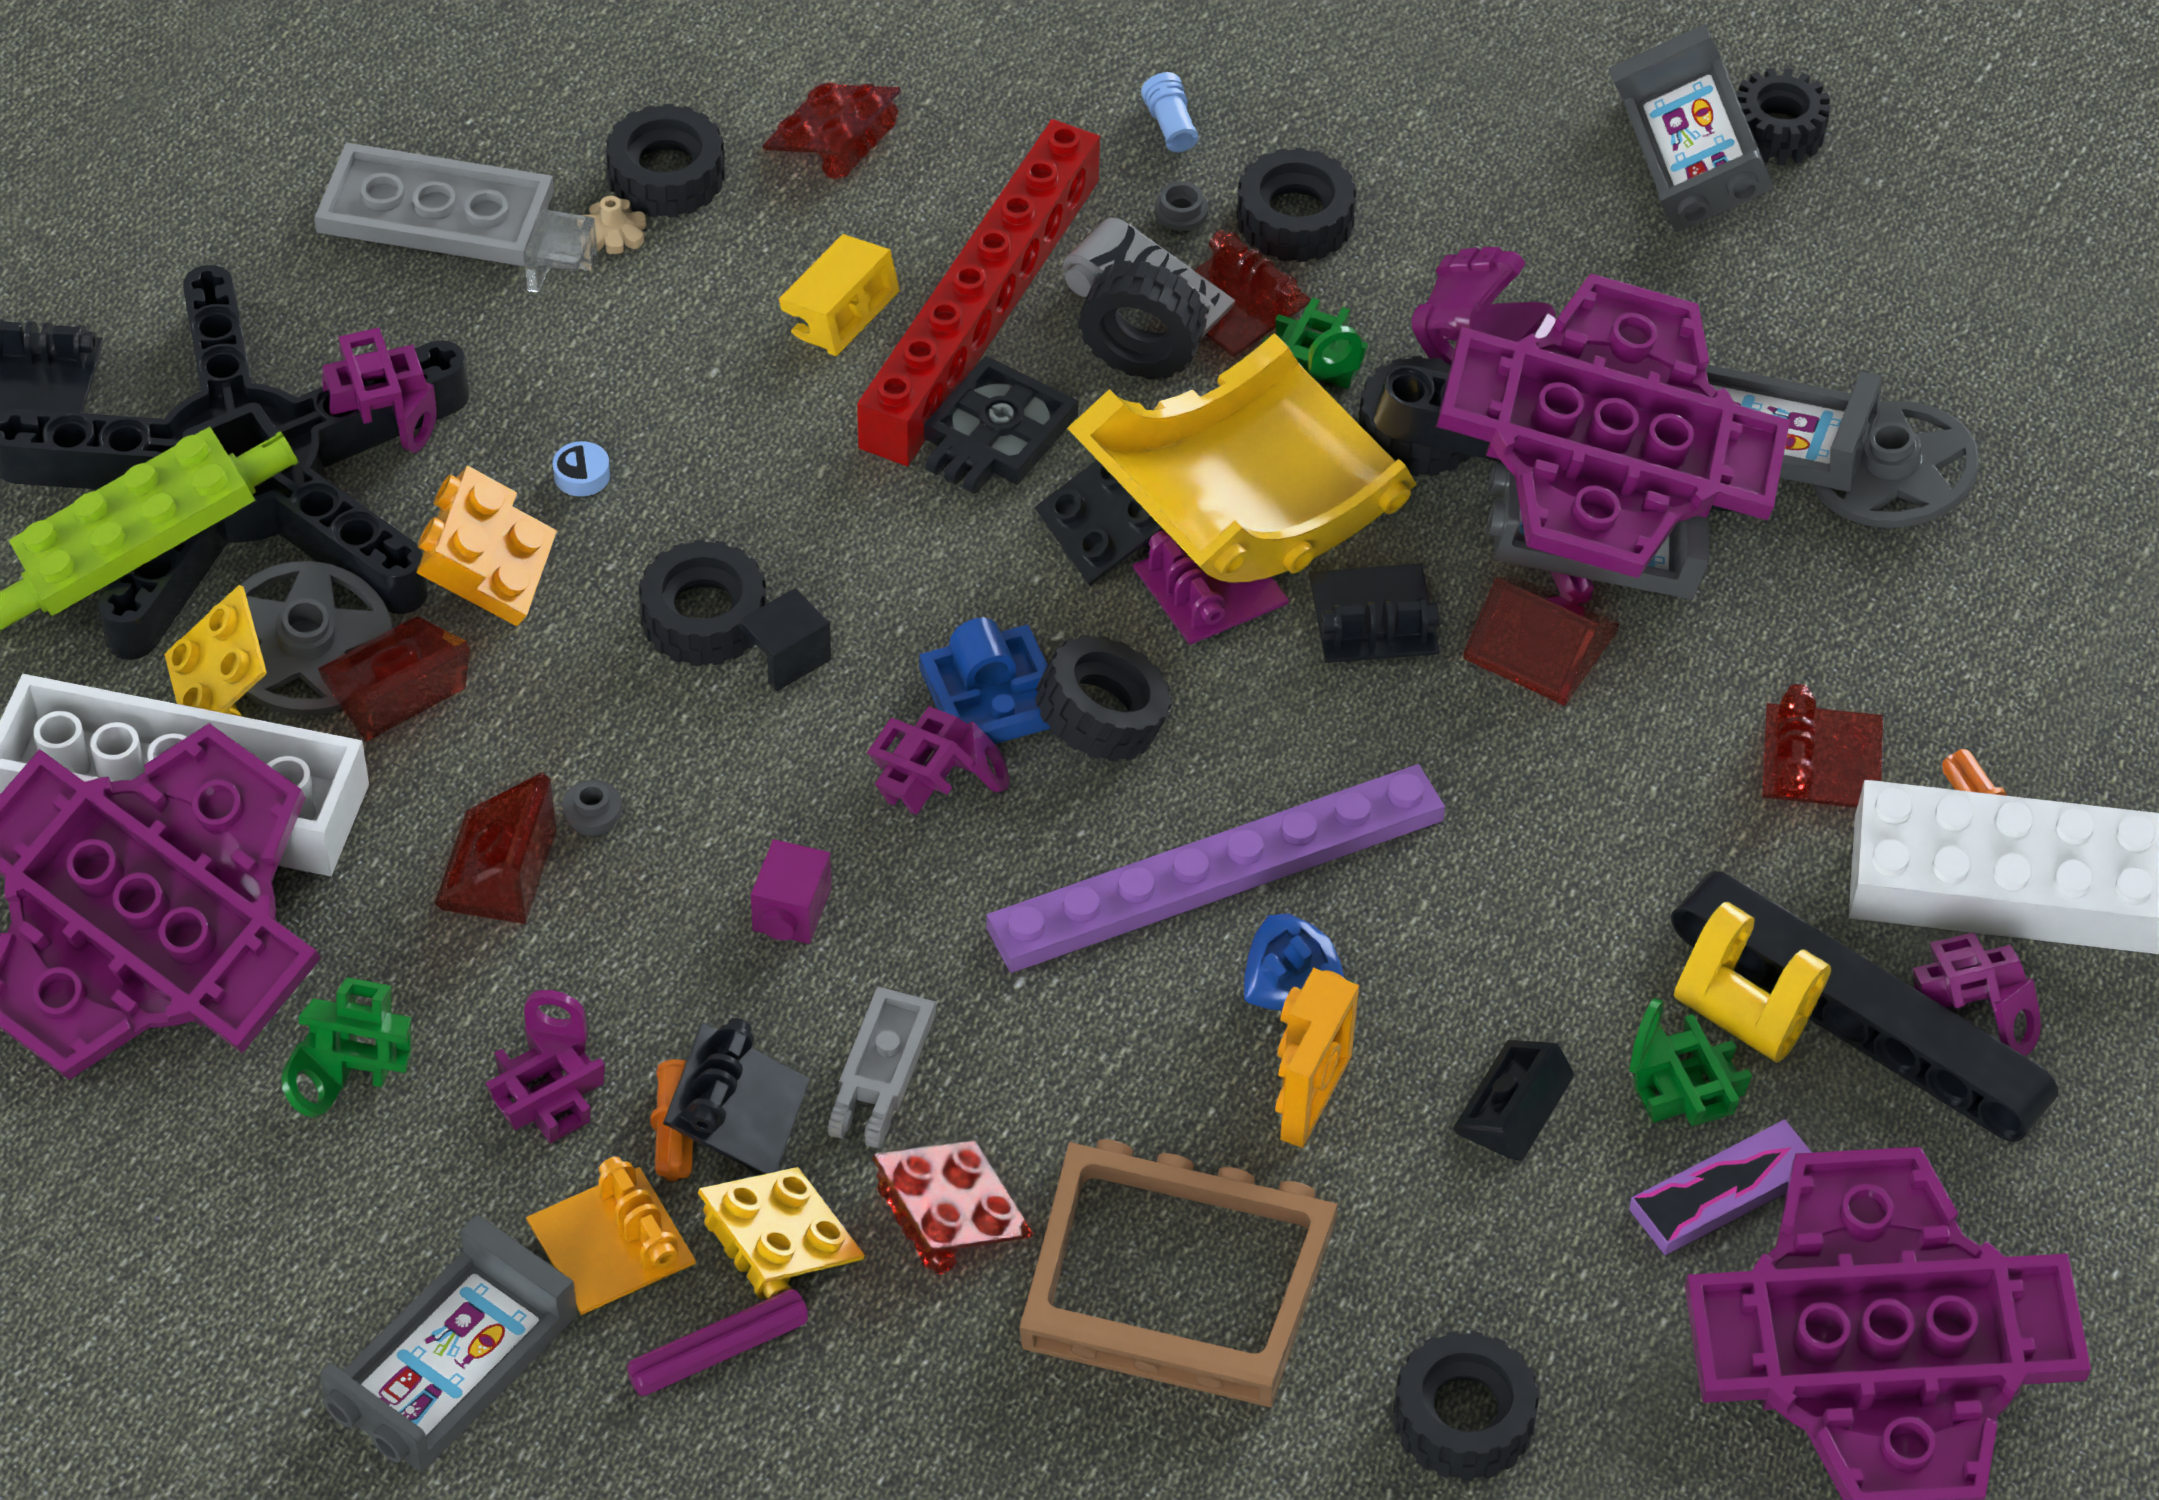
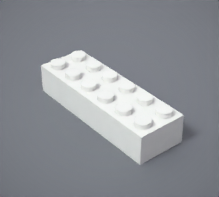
[0,674,369,876]
[1849,780,2159,954]

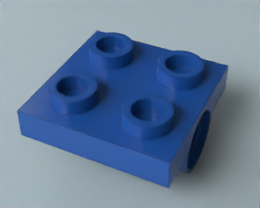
[919,617,1051,744]

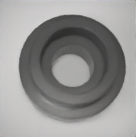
[1154,181,1208,231]
[562,780,622,837]

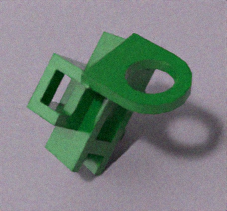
[1263,297,1369,389]
[281,977,411,1118]
[1629,998,1752,1127]

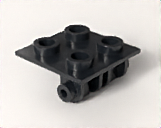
[0,319,103,413]
[1034,460,1165,585]
[1309,563,1440,663]
[663,1018,810,1175]

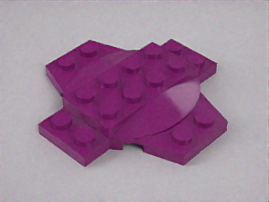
[1436,273,1790,579]
[0,723,321,1080]
[1684,1147,2091,1500]

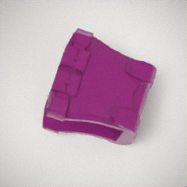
[1412,247,1556,365]

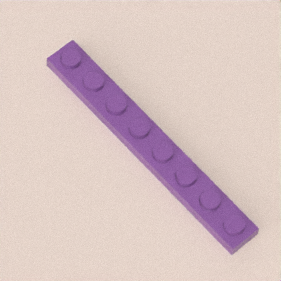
[986,764,1445,973]

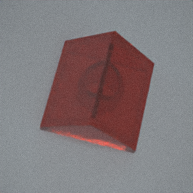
[1463,577,1619,706]
[318,616,470,742]
[434,772,556,924]

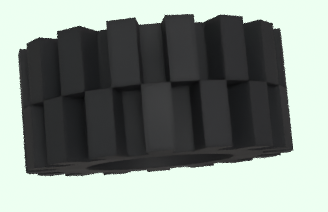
[1736,68,1831,165]

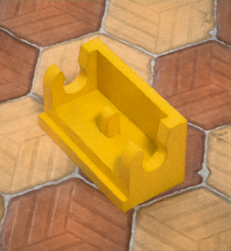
[779,234,900,356]

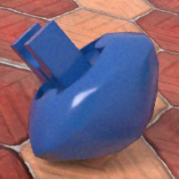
[1244,913,1344,1011]

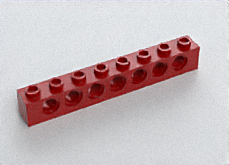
[857,119,1100,467]

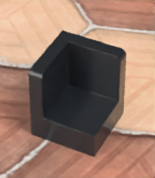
[741,588,831,691]

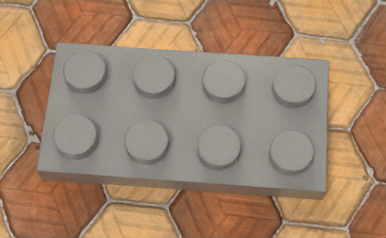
[314,143,554,267]

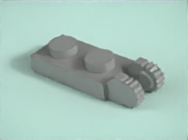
[828,987,936,1149]

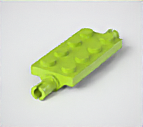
[0,426,299,632]

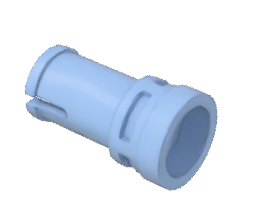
[1141,72,1199,153]

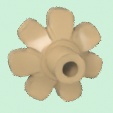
[578,196,647,254]

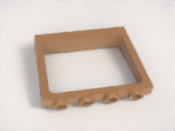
[1019,1139,1338,1408]

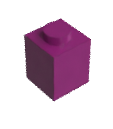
[751,839,832,944]

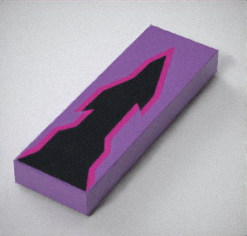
[1629,1119,1812,1255]

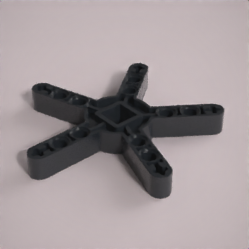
[0,265,469,660]

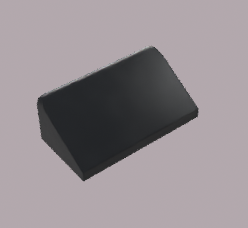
[1453,1040,1574,1161]

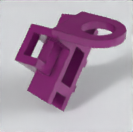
[322,327,437,453]
[867,706,1010,815]
[1913,932,2041,1056]
[485,990,605,1143]

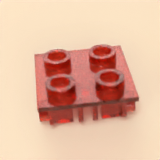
[762,82,901,179]
[1194,230,1311,357]
[1762,684,1883,808]
[872,1141,1033,1274]

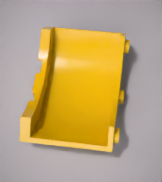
[1067,333,1417,583]

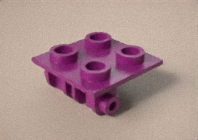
[1133,531,1289,645]

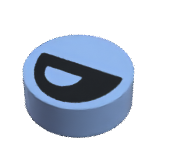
[553,441,610,497]

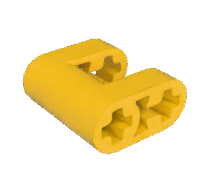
[1674,902,1831,1063]

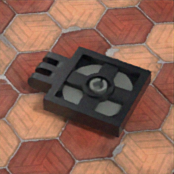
[924,355,1079,494]

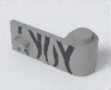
[1063,217,1235,340]

